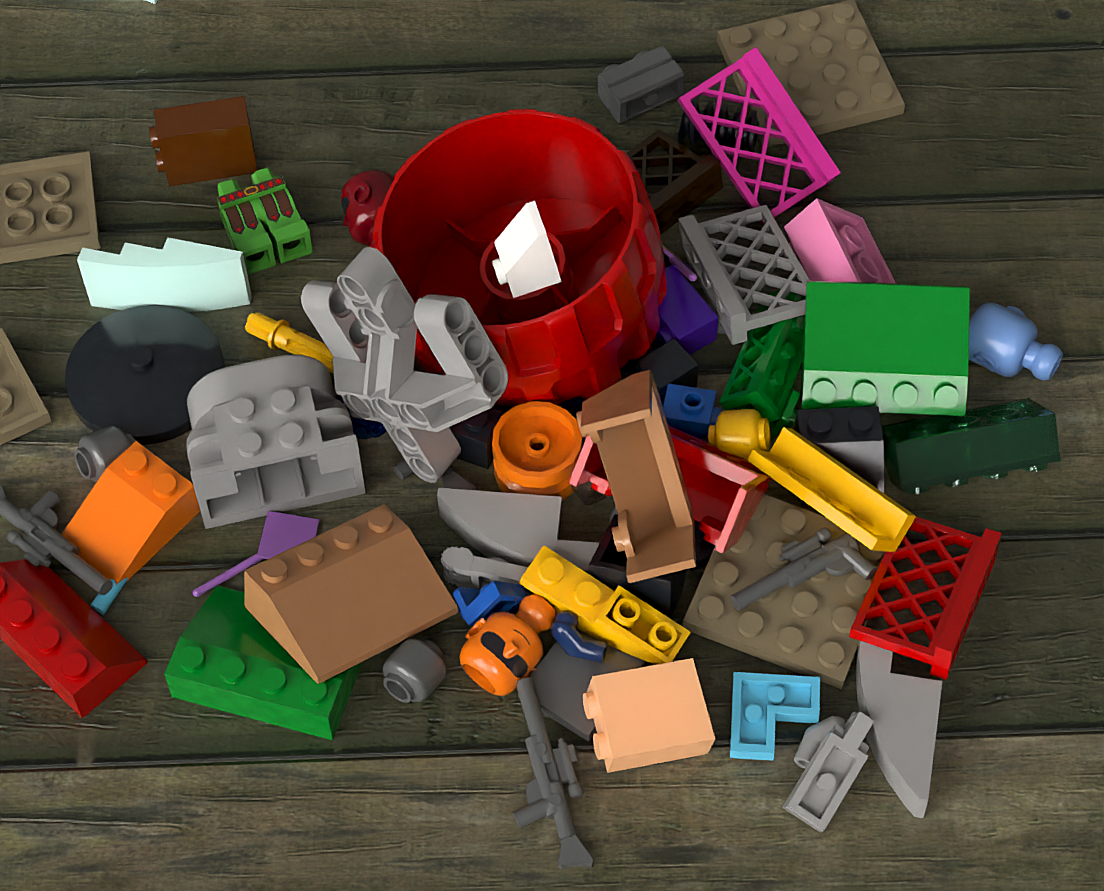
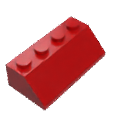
[0,559,147,719]

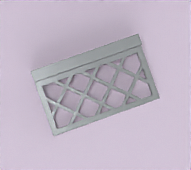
[678,205,809,345]

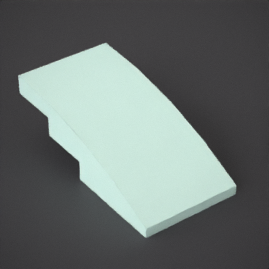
[77,237,252,312]

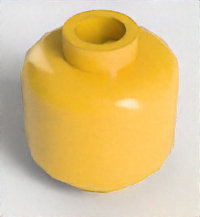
[708,409,771,460]

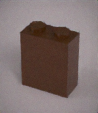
[149,96,258,187]

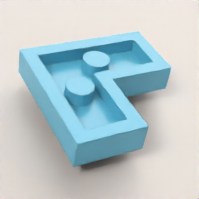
[730,672,820,761]

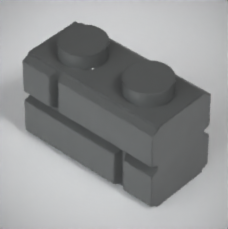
[598,46,684,124]

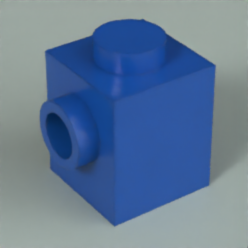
[663,383,722,439]

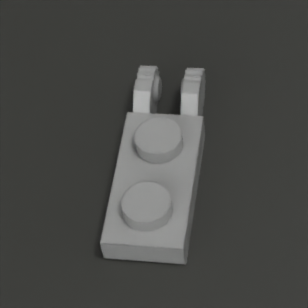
[441,546,553,607]

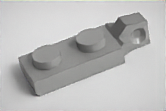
[782,711,874,832]

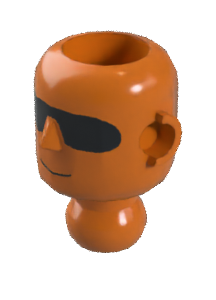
[459,594,557,696]

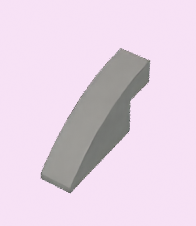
[437,488,599,579]
[855,641,943,818]

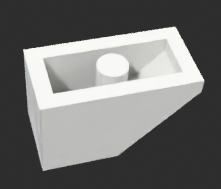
[492,201,562,298]

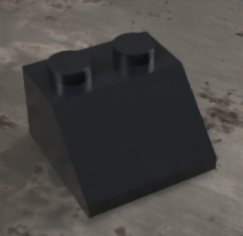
[795,406,884,505]

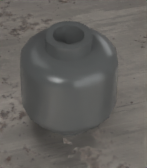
[74,425,135,483]
[382,639,446,703]

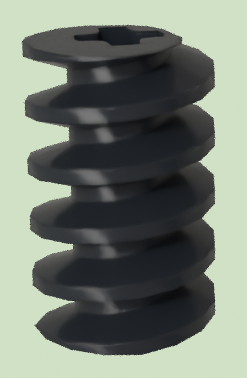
[678,98,759,152]

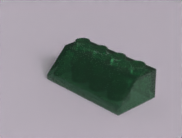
[882,398,1061,494]

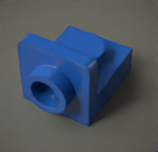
[453,581,527,626]

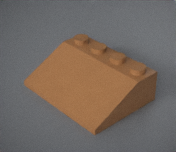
[244,504,458,684]

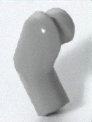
[794,716,845,769]

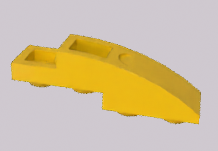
[519,545,691,665]

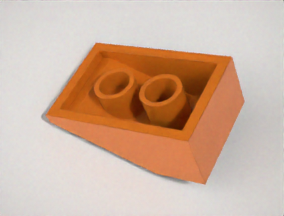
[62,441,200,585]

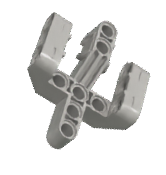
[301,247,508,483]

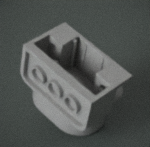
[186,354,366,529]

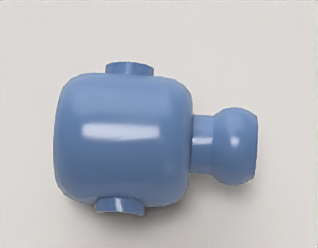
[969,302,1063,381]

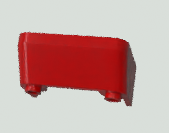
[569,425,771,553]

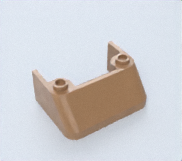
[576,370,696,583]

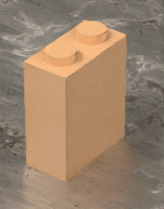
[583,658,715,773]

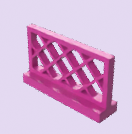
[678,47,841,226]

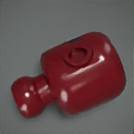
[340,170,394,250]

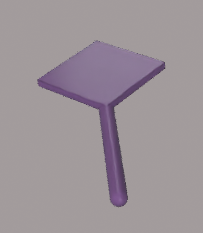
[193,511,319,597]

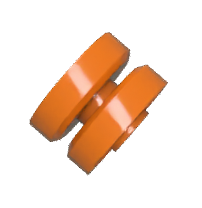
[492,401,582,501]

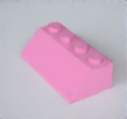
[784,198,896,283]

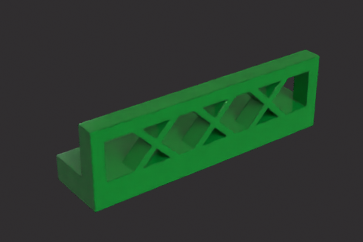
[719,290,806,422]

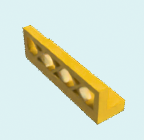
[747,427,916,552]

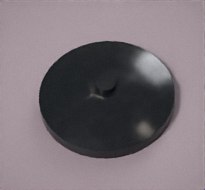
[65,305,225,445]

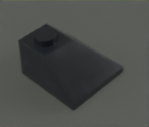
[589,514,687,619]

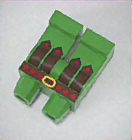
[217,167,313,275]

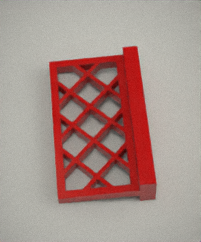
[849,517,1002,680]

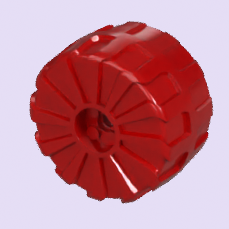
[373,109,667,407]

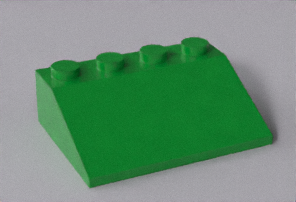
[800,280,970,416]
[164,585,363,741]

